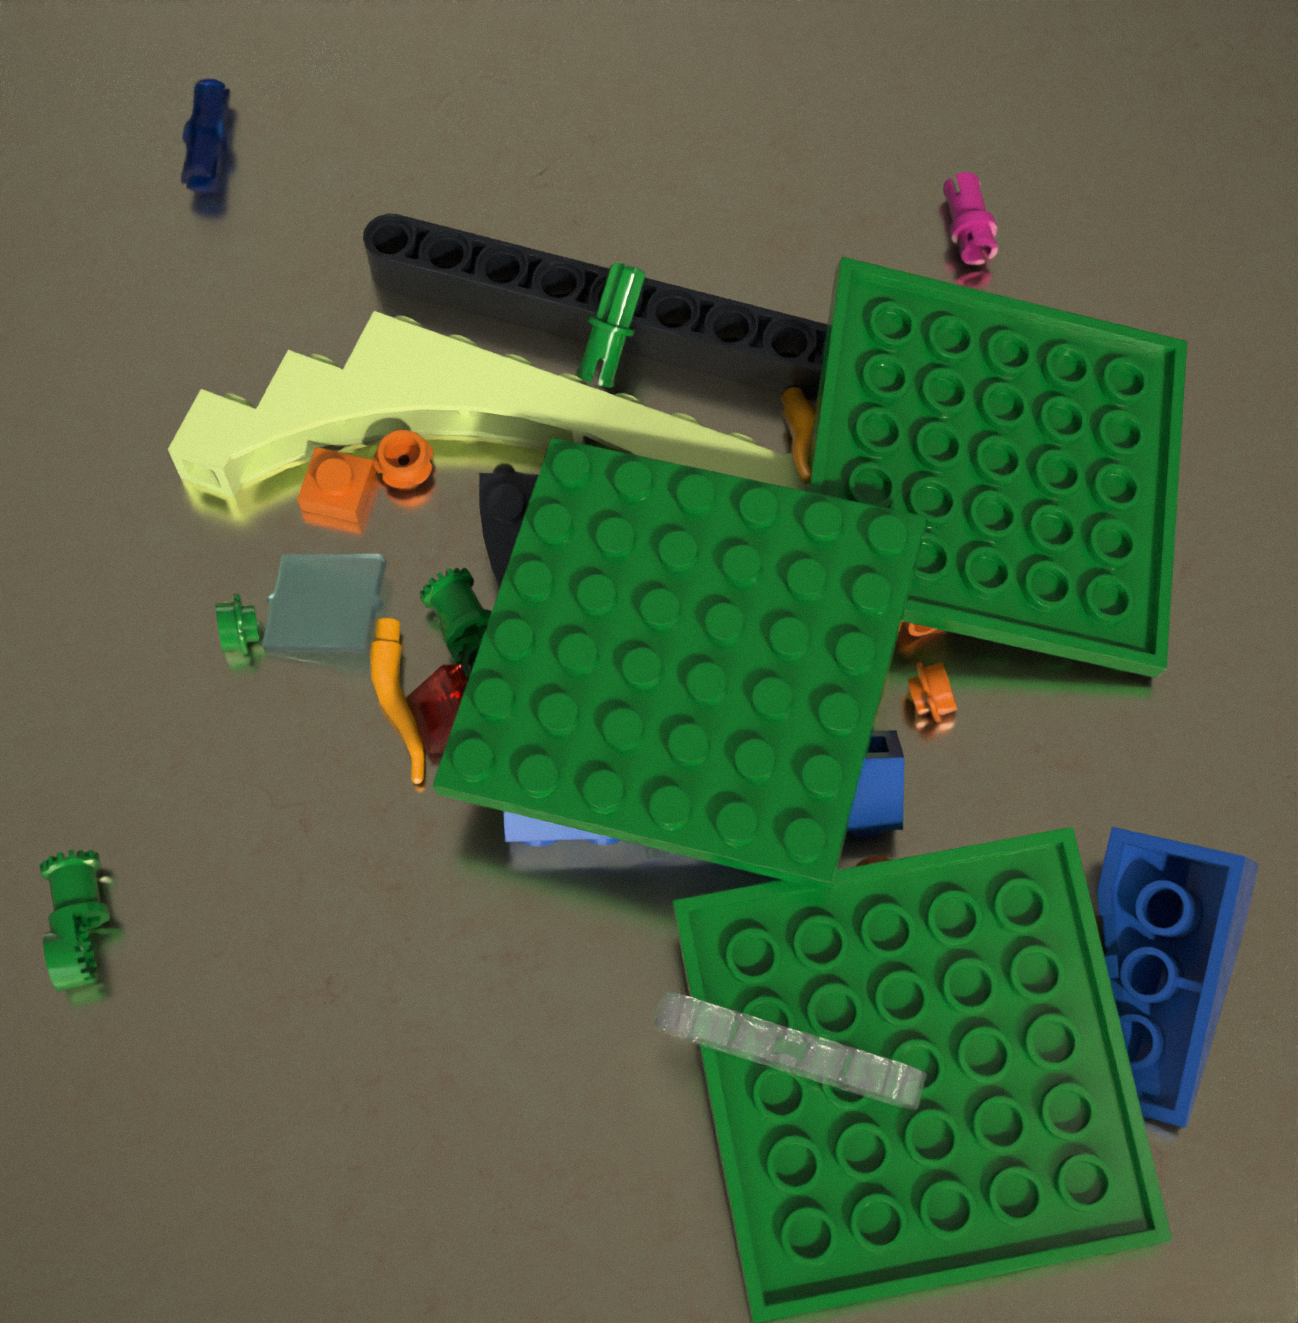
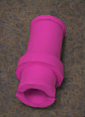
[943,172,998,265]

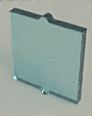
[262,554,387,653]

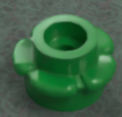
[215,593,260,655]

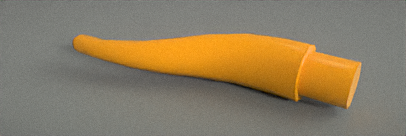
[781,387,816,484]
[370,618,424,784]

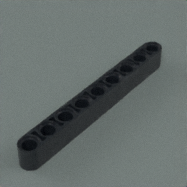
[363,213,828,402]

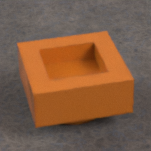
[297,447,377,524]

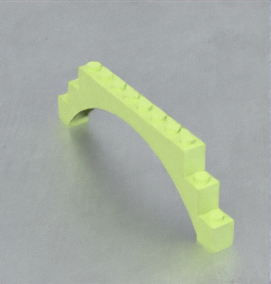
[168,311,805,498]

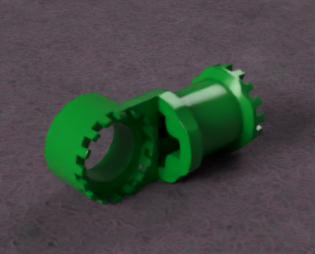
[420,568,491,686]
[39,850,110,992]

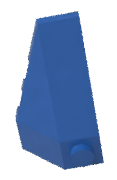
[1097,827,1259,1128]

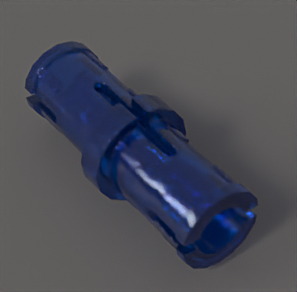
[181,78,231,193]

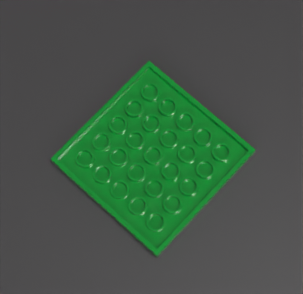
[804,257,1187,678]
[432,437,927,892]
[672,827,1172,1323]

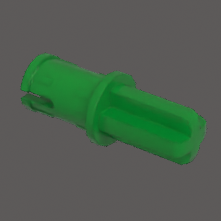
[576,262,646,387]

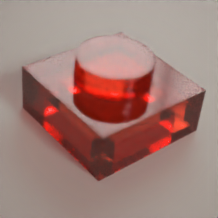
[405,664,468,753]

